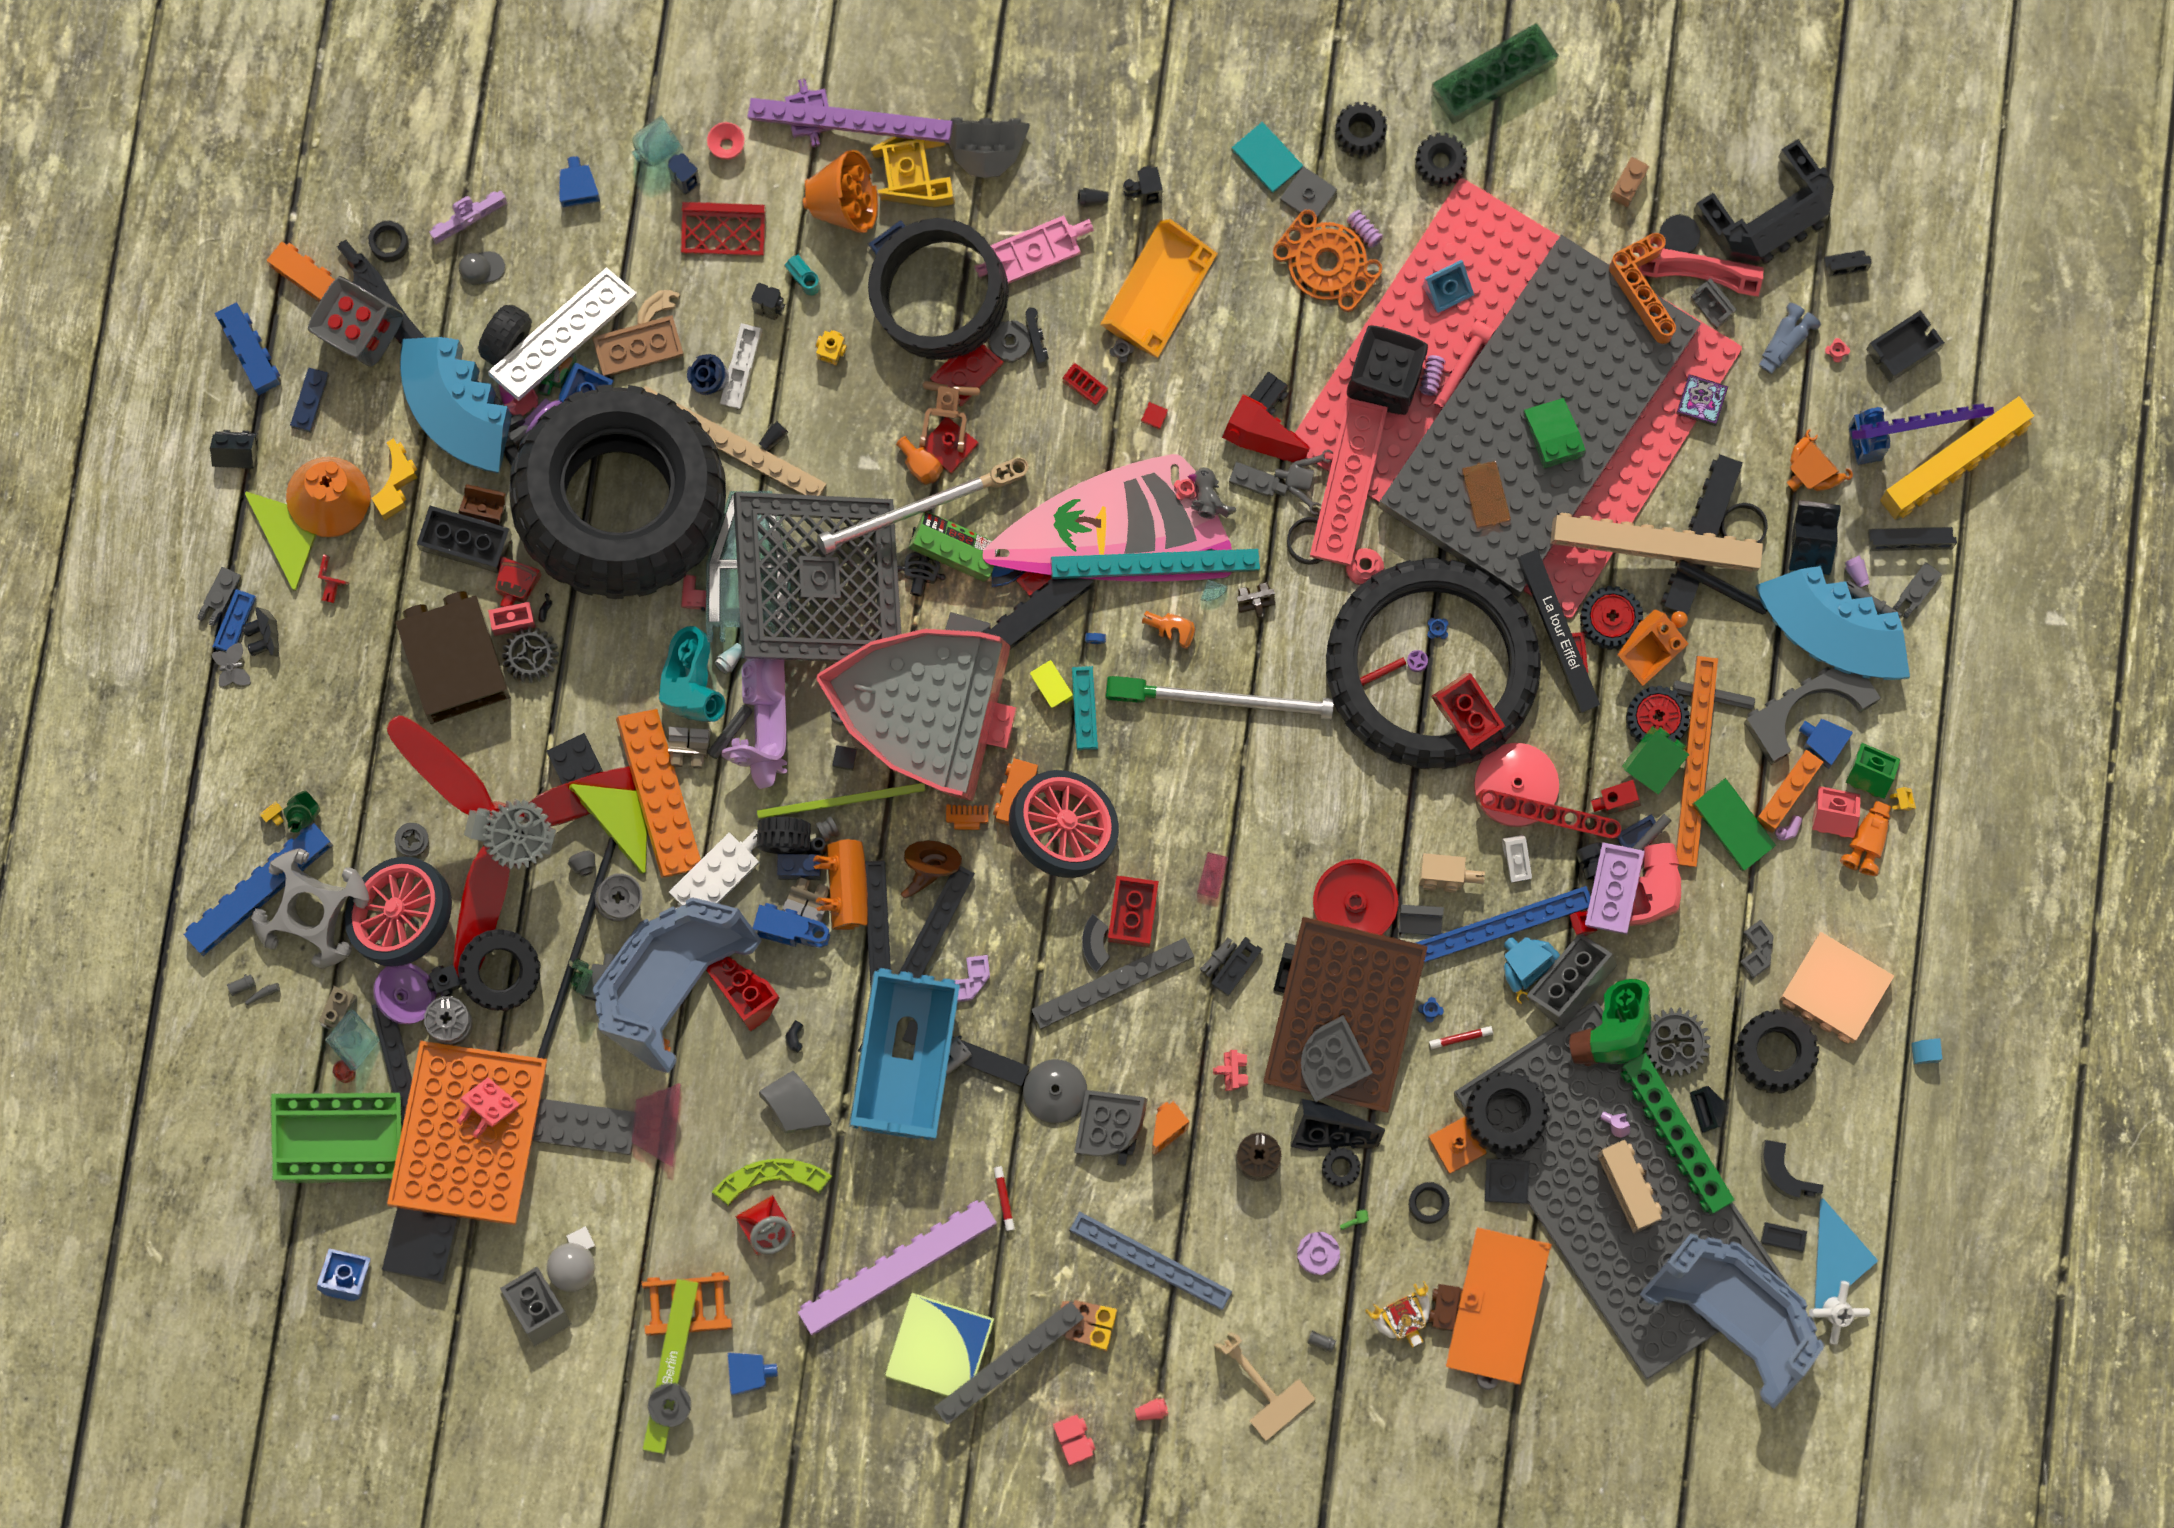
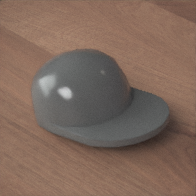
[459,251,505,285]

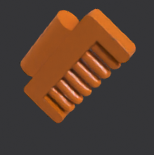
[946,804,988,830]

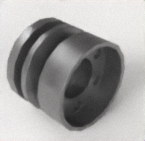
[595,874,642,921]
[424,997,473,1046]

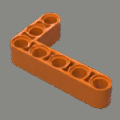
[1609,233,1676,344]

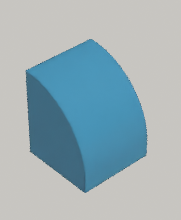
[1911,1038,1942,1064]

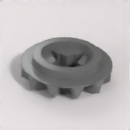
[394,823,429,856]

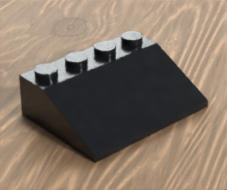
[382,1208,461,1285]

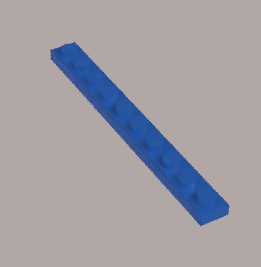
[1416,886,1591,963]

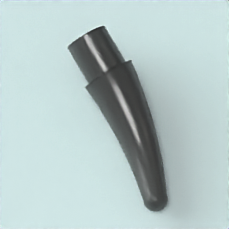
[245,983,280,1005]

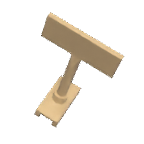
[1214,1332,1315,1441]

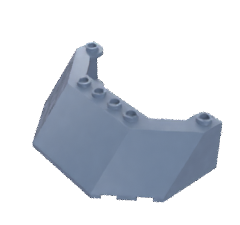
[593,897,762,1074]
[1639,1234,1824,1409]

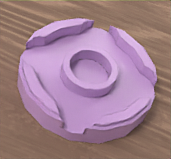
[1297,1232,1340,1275]

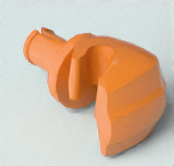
[896,436,943,485]
[1142,611,1195,649]

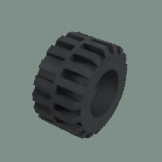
[1335,102,1387,159]
[757,817,811,854]

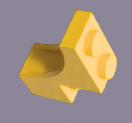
[372,438,417,520]

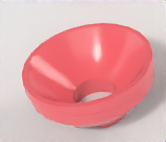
[707,122,745,160]
[1346,548,1384,586]

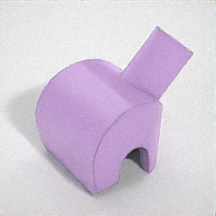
[1600,1112,1630,1137]

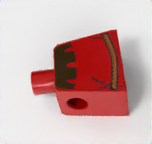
[495,557,542,607]
[1591,780,1641,814]

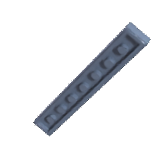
[1069,1211,1232,1311]

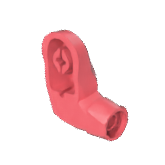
[1629,843,1681,926]

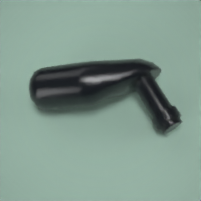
[538,593,553,623]

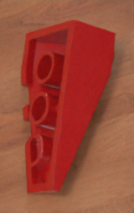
[1222,394,1311,463]
[706,956,780,1032]

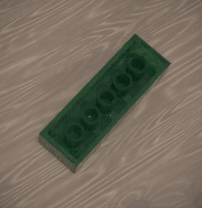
[1431,23,1559,125]

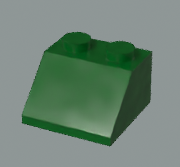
[1845,743,1900,799]

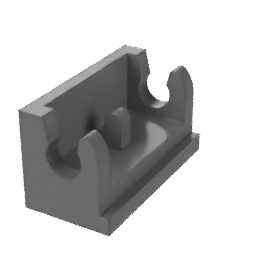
[1690,278,1736,329]

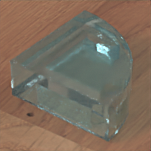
[1201,579,1228,601]

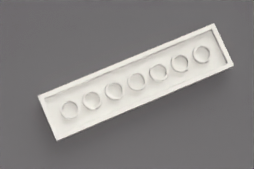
[489,268,636,401]

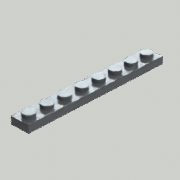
[1031,938,1194,1030]
[934,1301,1084,1425]

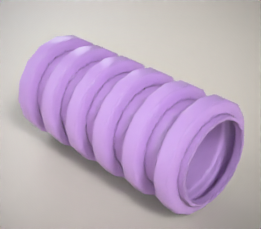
[1347,210,1383,248]
[1419,355,1446,396]

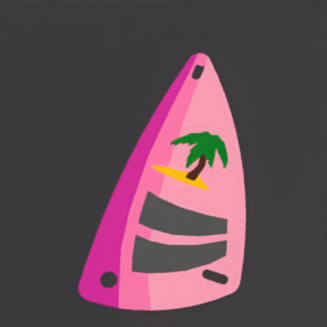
[983,454,1232,581]

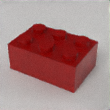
[1108,875,1159,948]

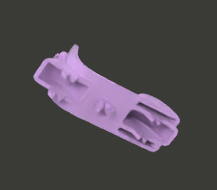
[722,659,787,789]

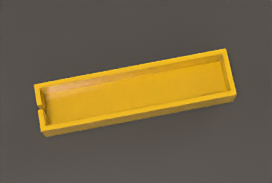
[1880,396,2035,520]

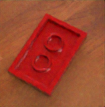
[930,344,1003,408]

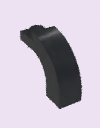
[1761,1140,1824,1200]

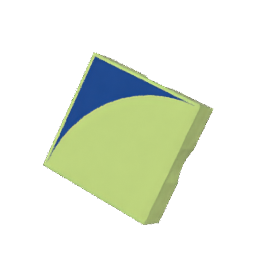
[885,1293,994,1397]

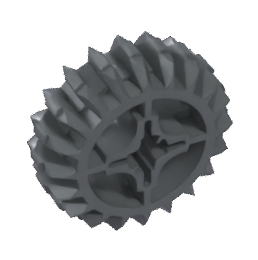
[502,627,559,683]

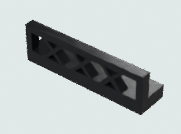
[1868,527,1957,551]

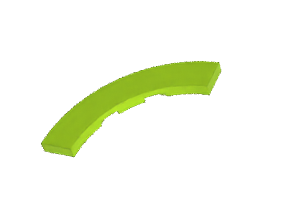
[712,1158,832,1206]

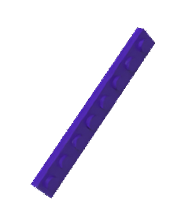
[1852,403,1994,439]

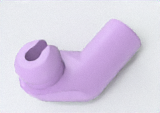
[1775,815,1803,841]

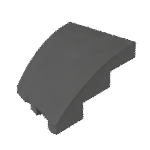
[759,1070,832,1134]

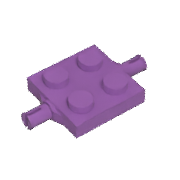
[785,79,832,147]

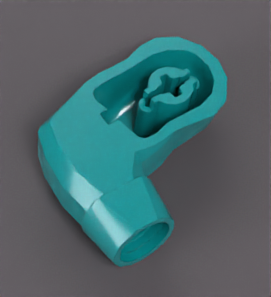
[659,626,726,722]

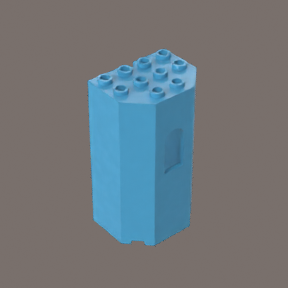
[849,968,960,1140]

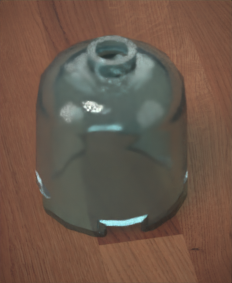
[632,115,684,167]

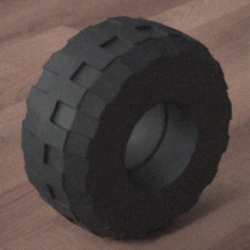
[478,305,532,366]

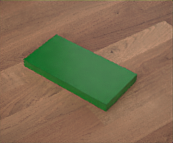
[1692,778,1776,871]

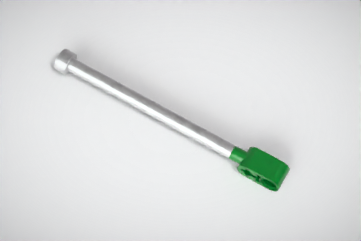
[1105,676,1333,720]

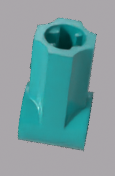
[784,255,820,296]

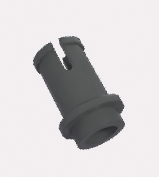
[227,974,256,996]
[1308,1330,1336,1353]

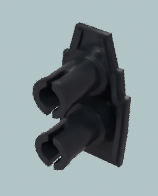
[242,607,279,657]

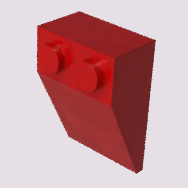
[1431,673,1505,750]

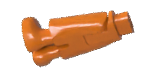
[1840,801,1891,876]

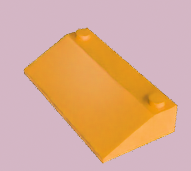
[1100,219,1218,358]

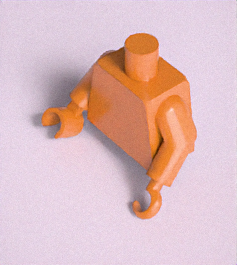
[1787,429,1853,491]

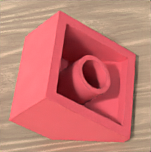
[1812,786,1860,838]

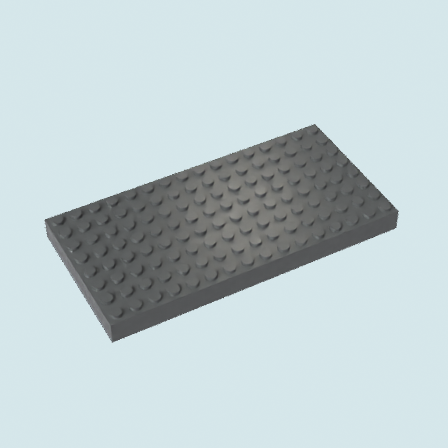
[1378,234,1701,598]

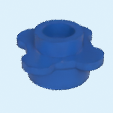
[1427,618,1448,639]
[1418,997,1444,1023]

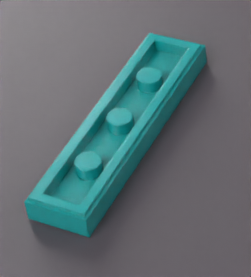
[1072,666,1098,751]

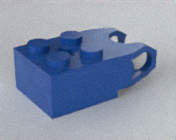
[1848,407,1890,465]
[753,903,831,948]

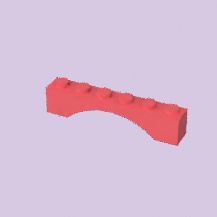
[1638,246,1764,297]

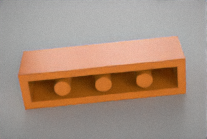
[266,241,335,302]
[1757,750,1823,834]

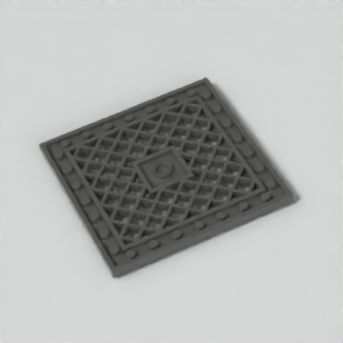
[733,492,901,662]

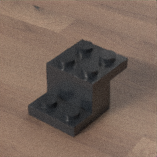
[1789,500,1841,575]

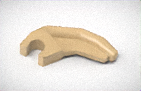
[637,290,680,324]

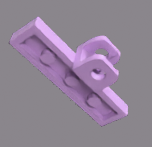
[430,191,507,244]

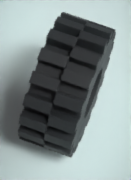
[1415,132,1468,188]

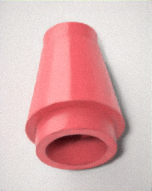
[1135,1398,1168,1421]

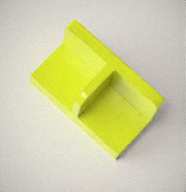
[1030,660,1073,708]

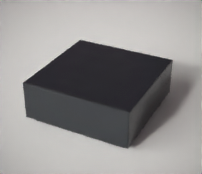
[832,745,857,771]

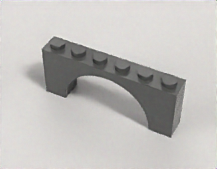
[1744,667,1880,765]

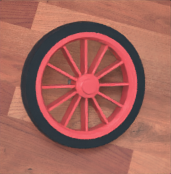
[1009,770,1119,878]
[345,856,452,967]

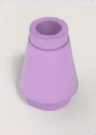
[1844,555,1870,587]

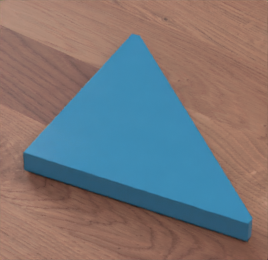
[1814,1198,1878,1309]

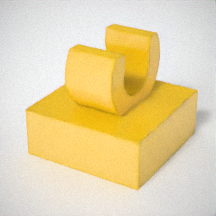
[1890,787,1916,811]
[260,801,284,826]

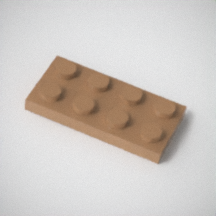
[592,315,684,377]

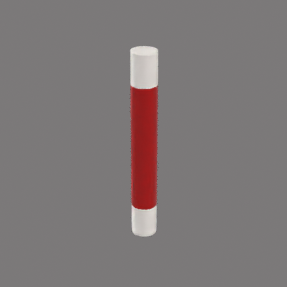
[1429,1026,1493,1049]
[994,1166,1015,1231]

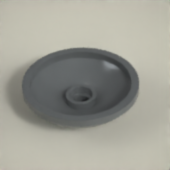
[1023,1059,1087,1123]

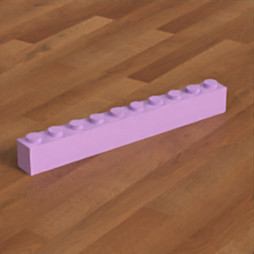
[798,1200,997,1336]

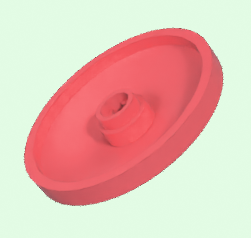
[1474,743,1559,827]

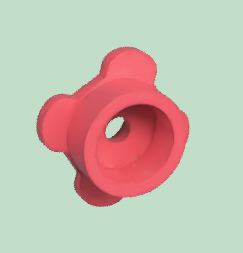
[1825,338,1850,363]
[1174,479,1196,500]

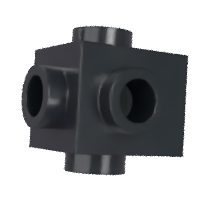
[426,965,461,997]

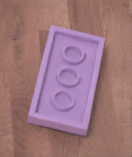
[1585,843,1645,935]

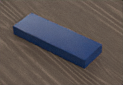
[213,589,257,652]

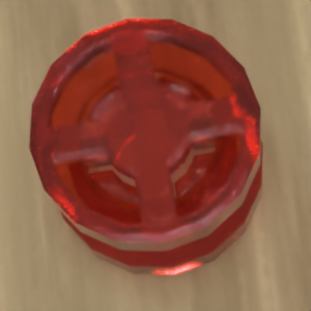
[333,1060,356,1083]

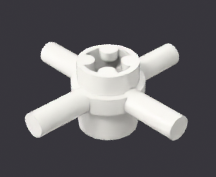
[1809,1281,1870,1344]

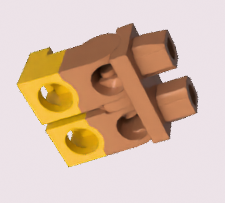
[1060,1300,1117,1352]

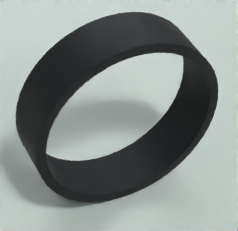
[1720,503,1768,543]
[1287,517,1323,565]

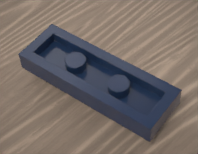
[290,367,329,433]

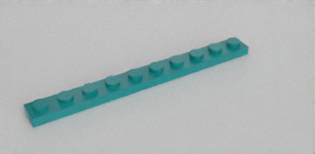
[1050,549,1260,579]

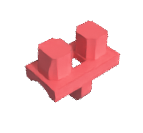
[1213,1050,1248,1091]

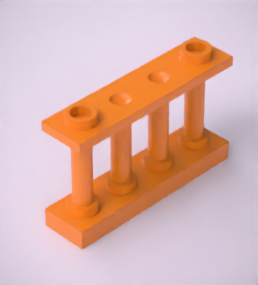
[642,1272,733,1336]

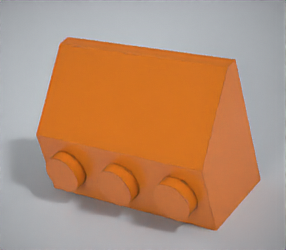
[1152,1101,1190,1156]

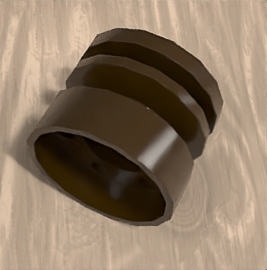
[1236,1132,1282,1182]

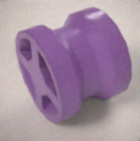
[1407,650,1428,672]

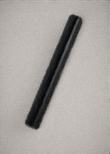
[1676,560,1768,615]

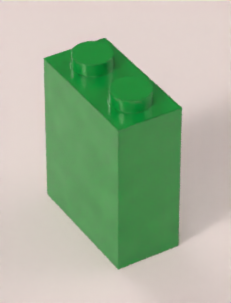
[1622,726,1689,795]

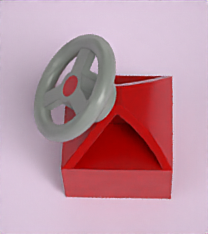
[735,1195,795,1256]

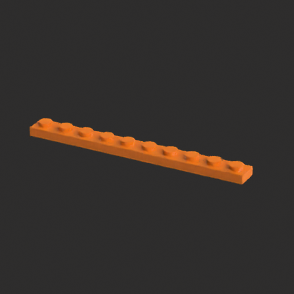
[1676,656,1718,867]

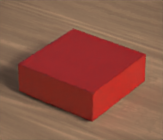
[1141,402,1168,430]

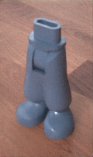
[1759,302,1821,374]

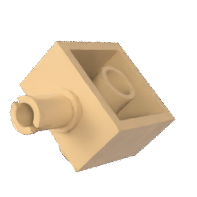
[1418,853,1485,893]

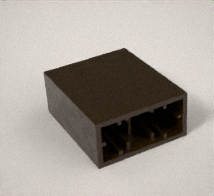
[396,591,511,724]

